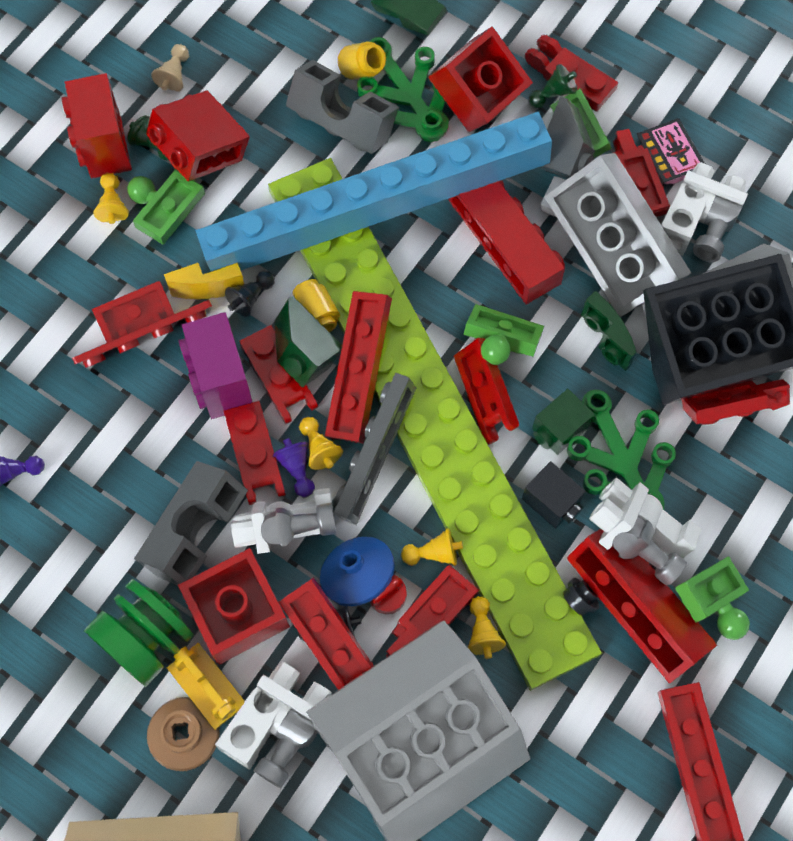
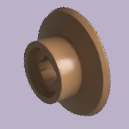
[147,697,219,771]

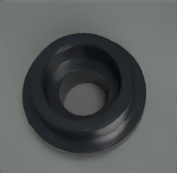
[563,578,600,616]

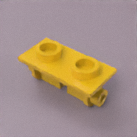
[166,642,245,730]

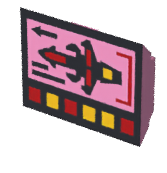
[636,118,705,184]

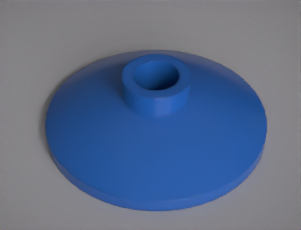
[320,537,395,606]

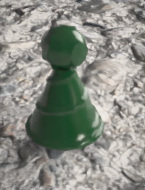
[528,64,577,109]
[127,115,168,161]

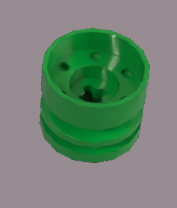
[83,579,194,687]

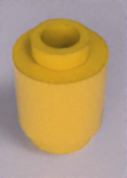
[338,41,386,80]
[292,279,340,332]

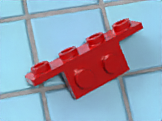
[72,281,212,368]

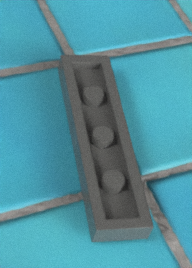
[334,373,417,526]

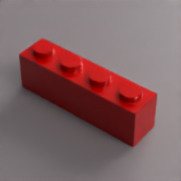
[448,180,565,305]
[566,529,718,684]

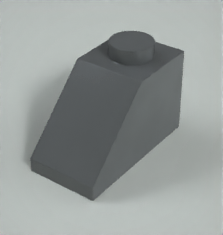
[540,96,595,179]

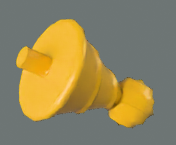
[93,173,129,224]
[299,417,343,470]
[401,528,463,566]
[467,596,506,659]

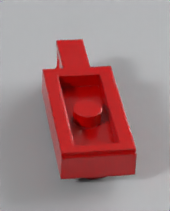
[612,129,670,217]
[682,379,790,425]
[386,564,479,657]

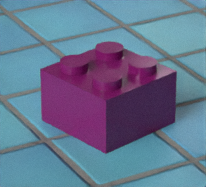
[178,312,253,420]

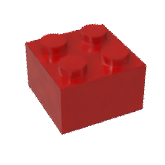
[428,26,533,132]
[61,73,132,179]
[178,548,290,665]

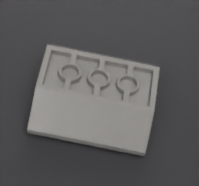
[306,620,530,841]

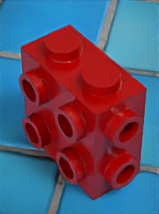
[146,90,250,182]

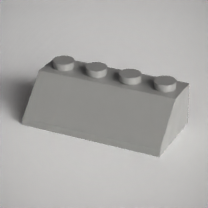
[544,153,692,317]

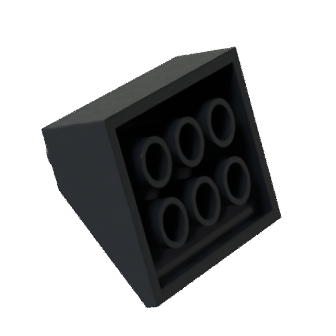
[643,254,793,405]

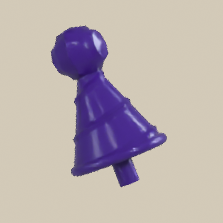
[273,438,315,498]
[0,455,45,486]

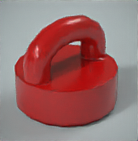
[369,575,407,615]

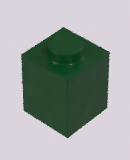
[532,388,595,455]

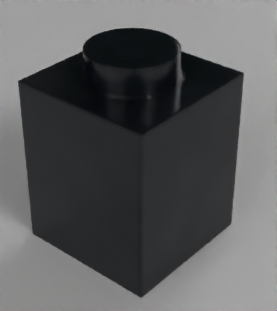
[521,461,586,529]

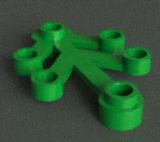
[357,37,449,142]
[567,389,676,510]

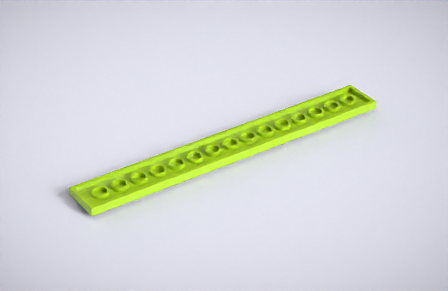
[268,158,602,691]

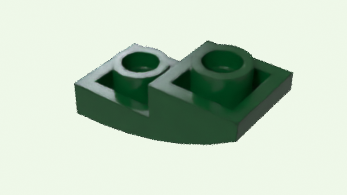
[371,0,447,36]
[581,291,637,371]

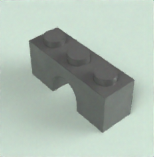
[286,60,399,154]
[134,461,248,586]

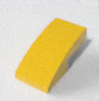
[164,263,244,299]

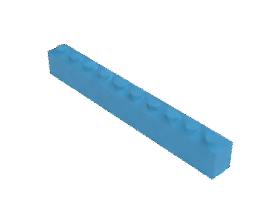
[196,111,552,272]

